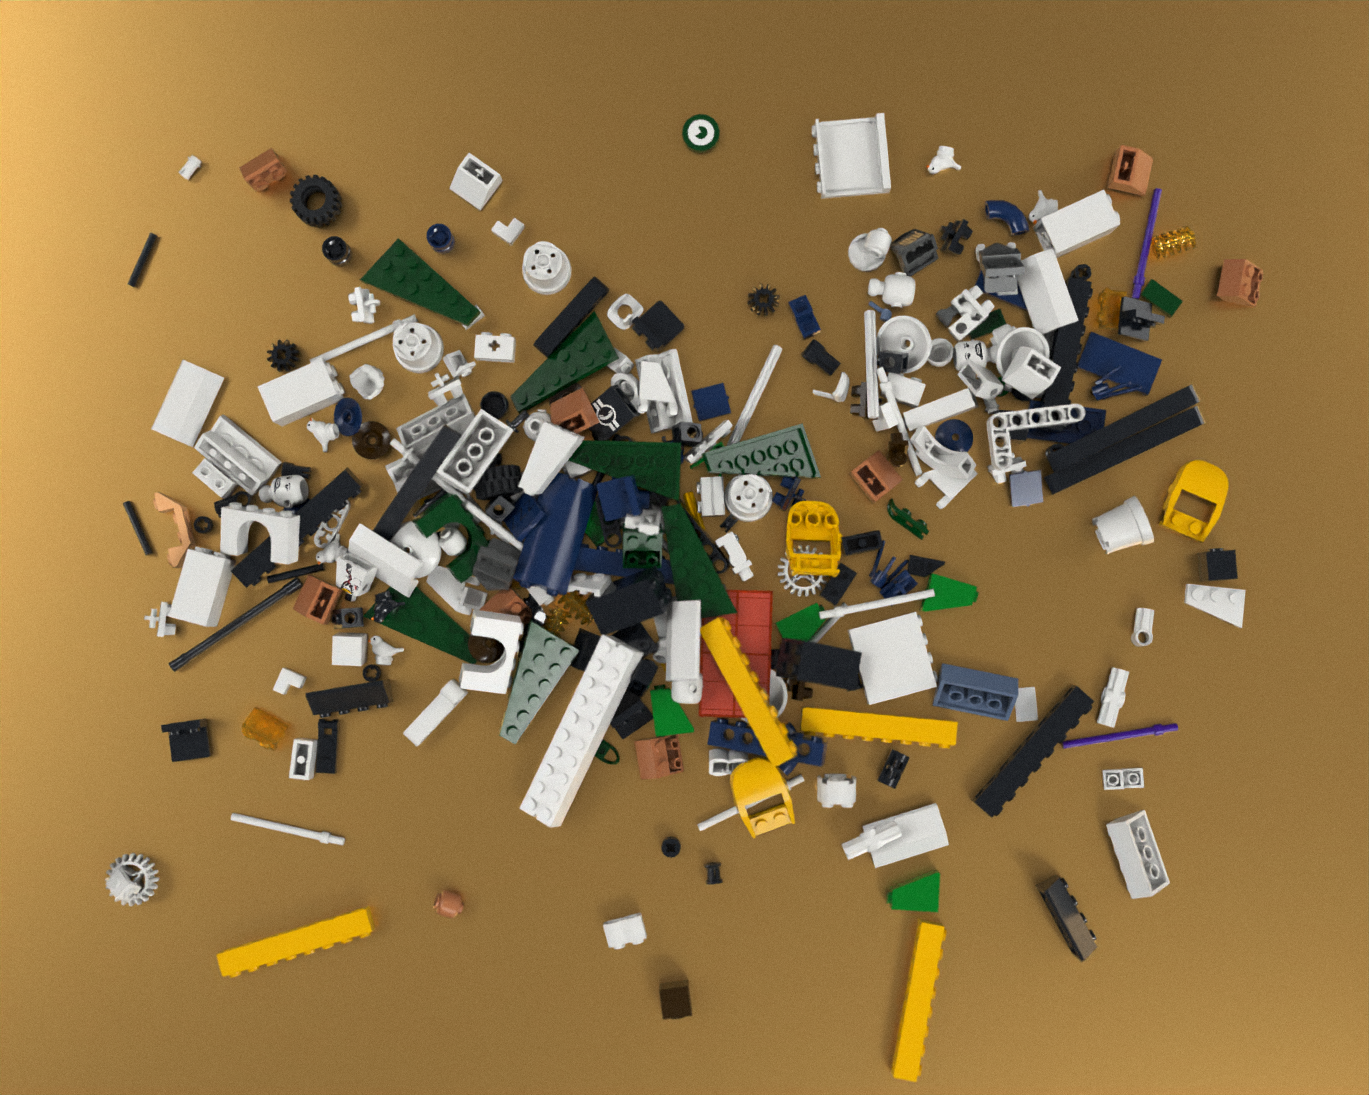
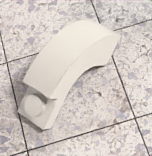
[910,426,977,479]

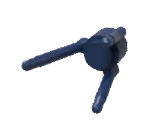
[1091,365,1142,401]
[869,540,908,589]

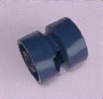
[426,223,455,254]

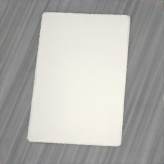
[1015,687,1038,722]

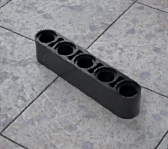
[533,276,610,358]

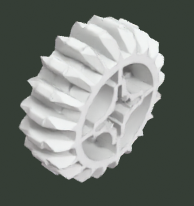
[778,545,829,597]
[104,853,160,906]

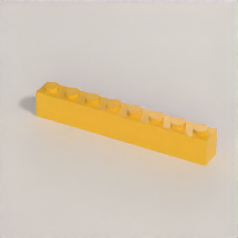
[700,617,797,768]
[800,707,958,748]
[216,906,375,978]
[891,919,947,1082]

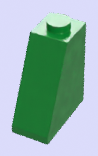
[919,573,979,612]
[775,603,826,641]
[650,684,694,737]
[886,870,940,912]

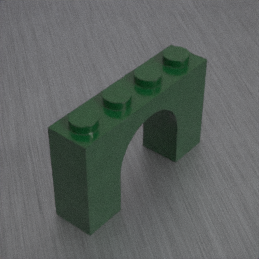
[412,493,491,584]

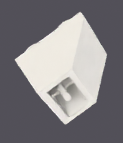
[449,153,503,211]
[1002,346,1061,399]

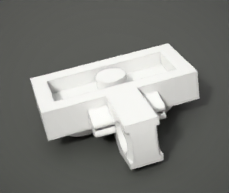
[625,509,661,535]

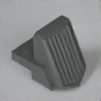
[890,229,939,276]
[979,242,1025,293]
[473,538,521,591]

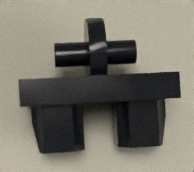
[939,219,973,255]
[877,749,910,789]

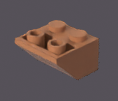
[1107,145,1153,196]
[239,148,288,191]
[1217,259,1263,307]
[550,388,600,434]
[849,450,903,503]
[293,574,344,625]
[479,586,533,629]
[635,734,684,779]

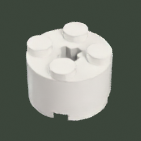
[817,773,856,808]

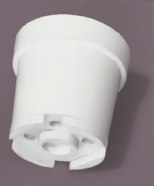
[522,241,572,295]
[393,322,444,373]
[724,474,773,522]
[1092,496,1154,554]

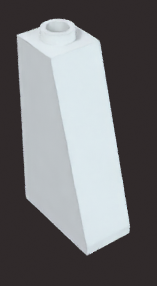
[902,388,979,431]
[518,422,584,496]

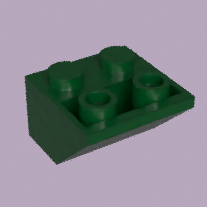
[622,523,663,568]

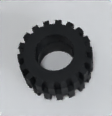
[290,175,342,227]
[474,465,524,500]

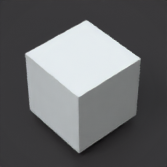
[332,632,368,666]

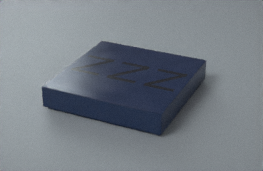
[503,493,546,542]

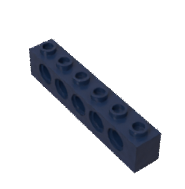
[707,718,828,767]

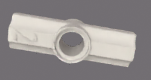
[1097,667,1129,728]
[841,820,902,860]

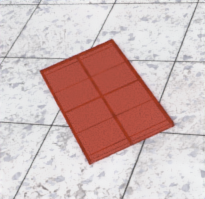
[699,590,773,718]

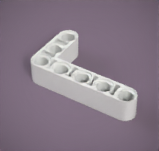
[986,404,1085,471]

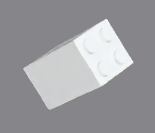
[1033,190,1120,258]
[258,359,345,426]
[169,546,236,627]

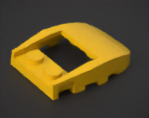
[1159,460,1229,543]
[786,501,842,577]
[730,757,795,839]

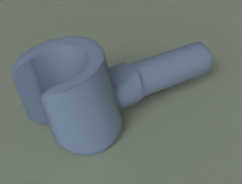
[868,301,892,322]

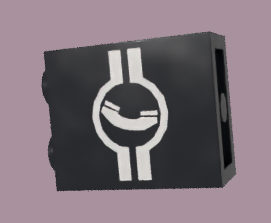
[589,385,640,441]

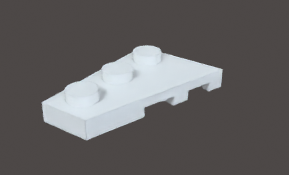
[683,419,733,464]
[567,573,612,597]
[1184,584,1246,628]

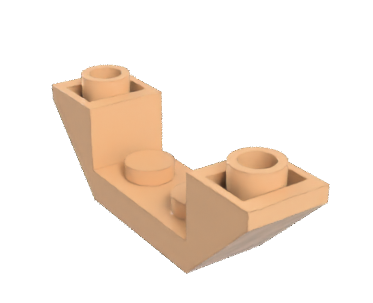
[153,492,196,568]

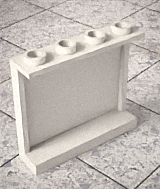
[811,113,891,199]
[847,612,938,705]

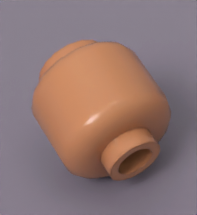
[433,890,464,918]

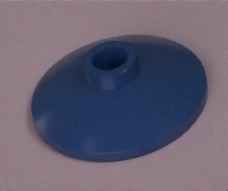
[334,398,362,436]
[935,419,973,452]

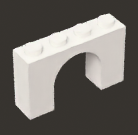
[220,502,300,565]
[458,609,524,694]

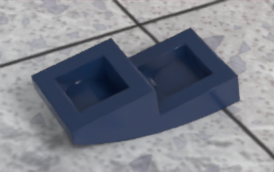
[788,295,821,340]

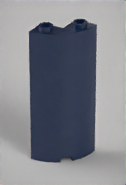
[513,473,598,597]

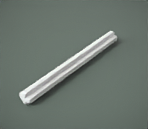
[864,310,879,419]
[727,345,782,446]

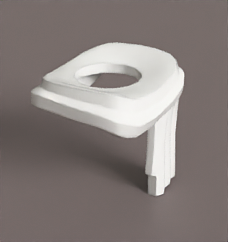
[607,294,644,330]
[813,372,850,402]

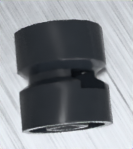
[322,236,352,266]

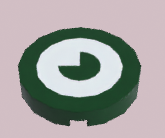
[682,114,720,153]

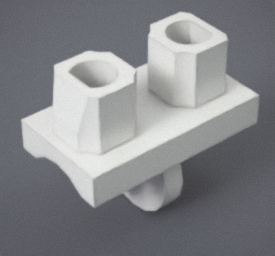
[348,287,380,324]
[428,373,463,407]
[987,453,1026,484]
[144,602,176,637]

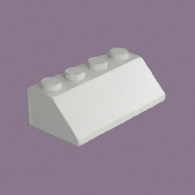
[396,393,476,453]
[436,409,514,493]
[1107,810,1170,899]

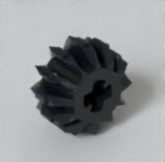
[747,284,780,316]
[267,340,300,372]

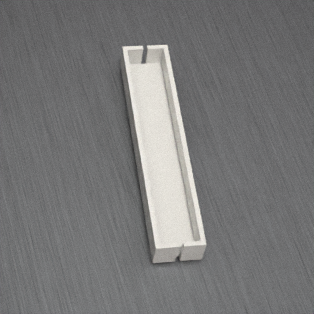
[519,634,643,828]

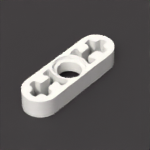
[314,500,351,549]

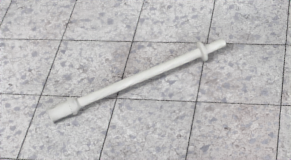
[390,438,510,544]

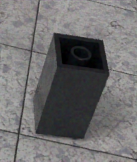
[585,566,672,635]
[776,638,862,691]

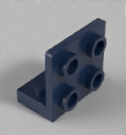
[596,474,643,521]

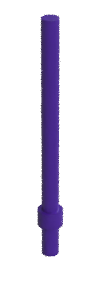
[1131,188,1162,300]
[1062,723,1178,749]

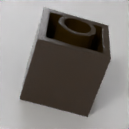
[659,980,692,1019]

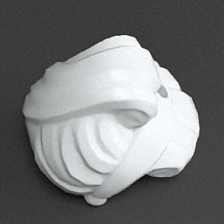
[349,364,385,400]

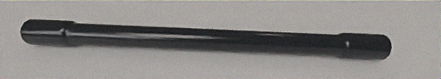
[169,577,303,672]

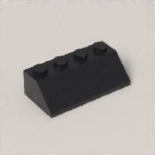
[305,679,393,718]
[1036,875,1097,962]

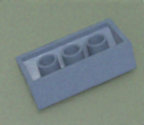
[932,663,1018,721]

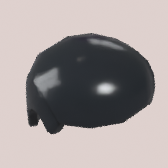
[480,391,509,420]

